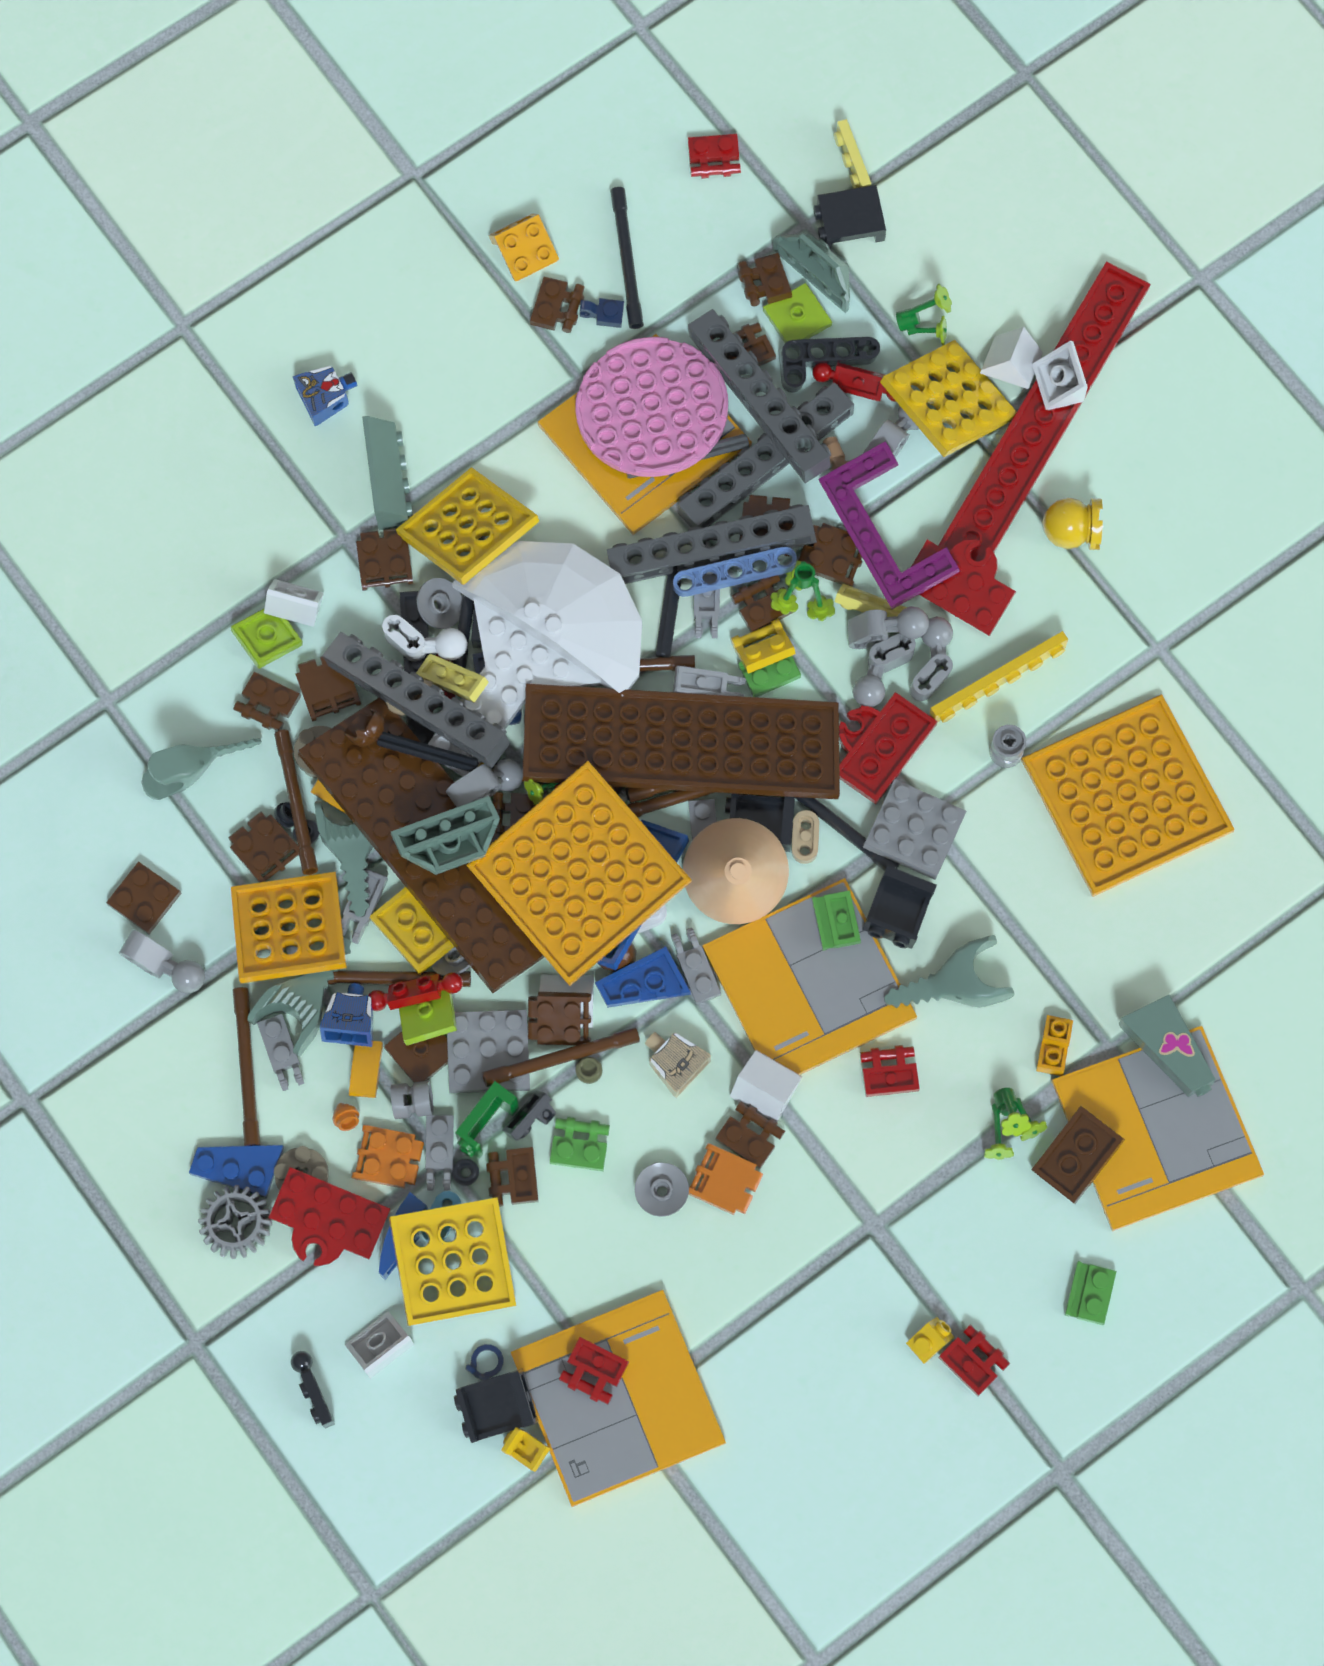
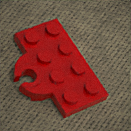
[911,539,1016,636]
[839,692,938,804]
[268,1167,390,1266]

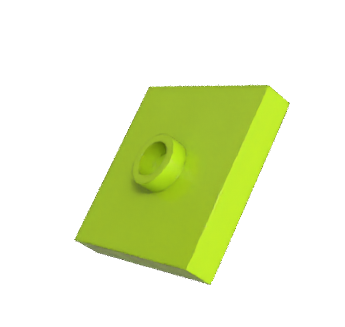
[763,283,832,350]
[231,608,303,669]
[399,990,457,1046]

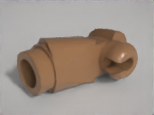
[823,437,849,472]

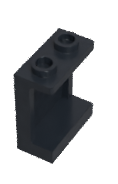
[813,185,886,249]
[725,793,795,852]
[862,865,937,949]
[454,1368,539,1443]

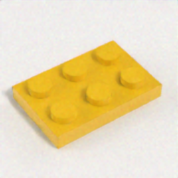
[370,887,454,975]

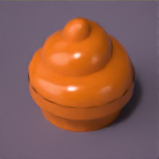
[332,1103,359,1131]

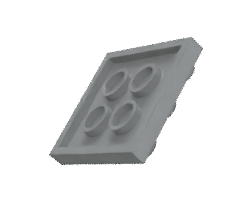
[863,779,967,880]
[447,1010,530,1094]

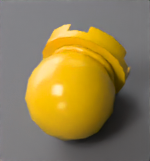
[1042,498,1103,550]

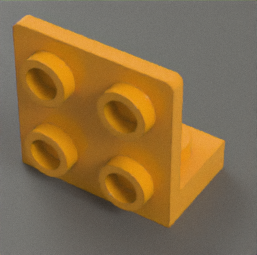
[488,213,559,281]

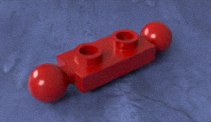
[812,362,896,402]
[368,972,463,1011]

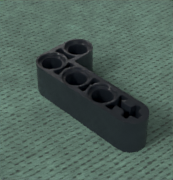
[779,337,880,393]

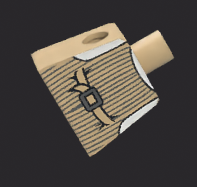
[645,1032,711,1098]

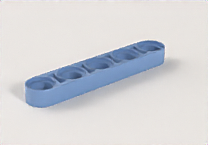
[673,547,797,597]

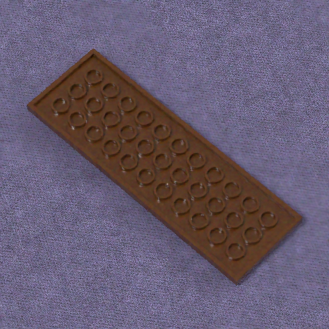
[522,684,840,799]
[298,698,544,994]

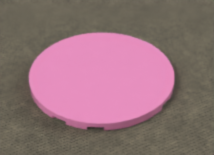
[576,337,729,477]

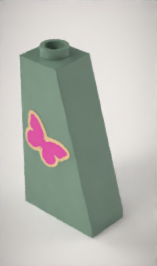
[1119,995,1216,1097]

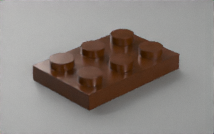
[1031,1106,1125,1204]

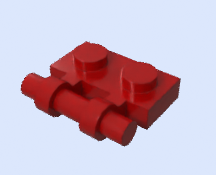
[688,134,741,179]
[860,1045,920,1097]
[938,1324,1011,1397]
[559,1337,629,1404]

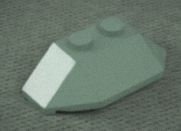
[773,233,850,313]
[391,796,500,875]

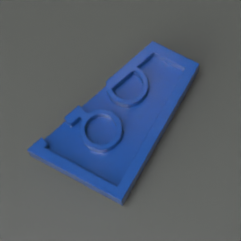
[595,947,691,1008]
[189,1145,284,1198]

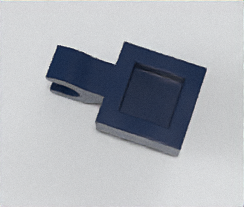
[580,298,624,328]

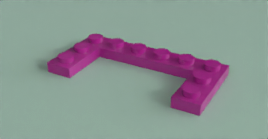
[818,441,960,609]

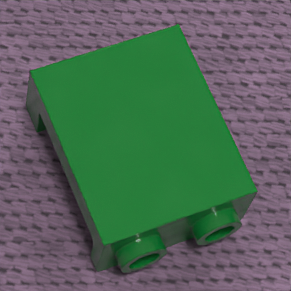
[455,1081,519,1159]

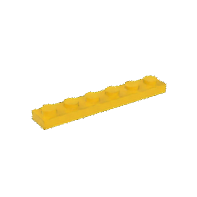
[929,631,1068,723]

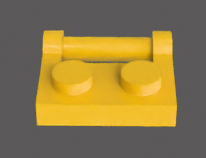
[730,619,796,674]

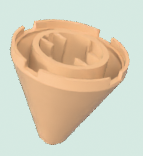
[683,818,789,924]

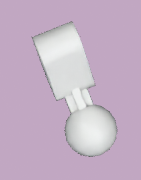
[382,615,468,662]

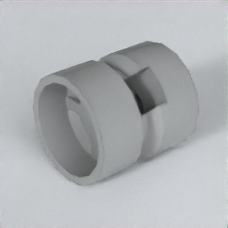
[990,724,1026,768]
[391,1080,434,1119]

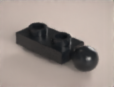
[291,1351,335,1429]

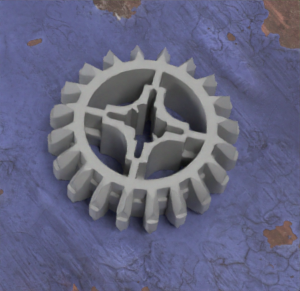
[198,1185,272,1259]

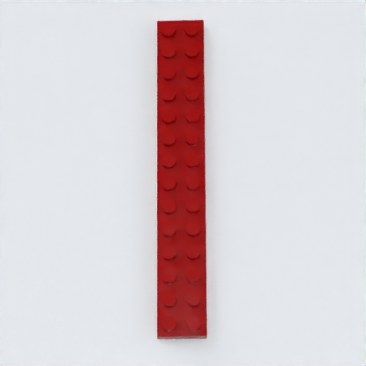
[938,261,1151,561]

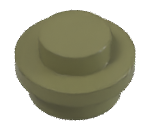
[576,1057,603,1084]

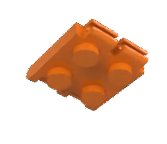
[351,1125,424,1189]
[689,1143,763,1215]

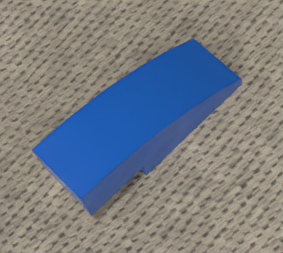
[379,1192,429,1280]

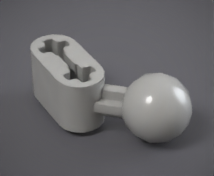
[863,404,929,458]
[848,606,929,649]
[909,616,953,701]
[852,633,916,707]
[446,759,523,807]
[119,930,205,994]

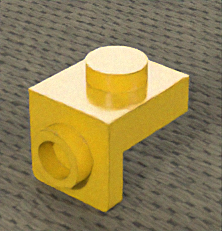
[906,1317,955,1364]
[501,1427,551,1472]

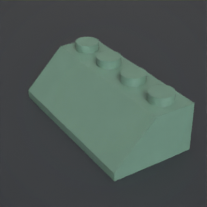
[362,416,413,530]

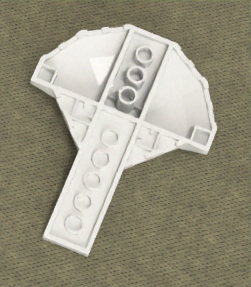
[428,541,642,777]

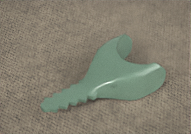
[141,738,262,800]
[315,801,373,917]
[884,935,1015,1008]
[248,938,351,1057]

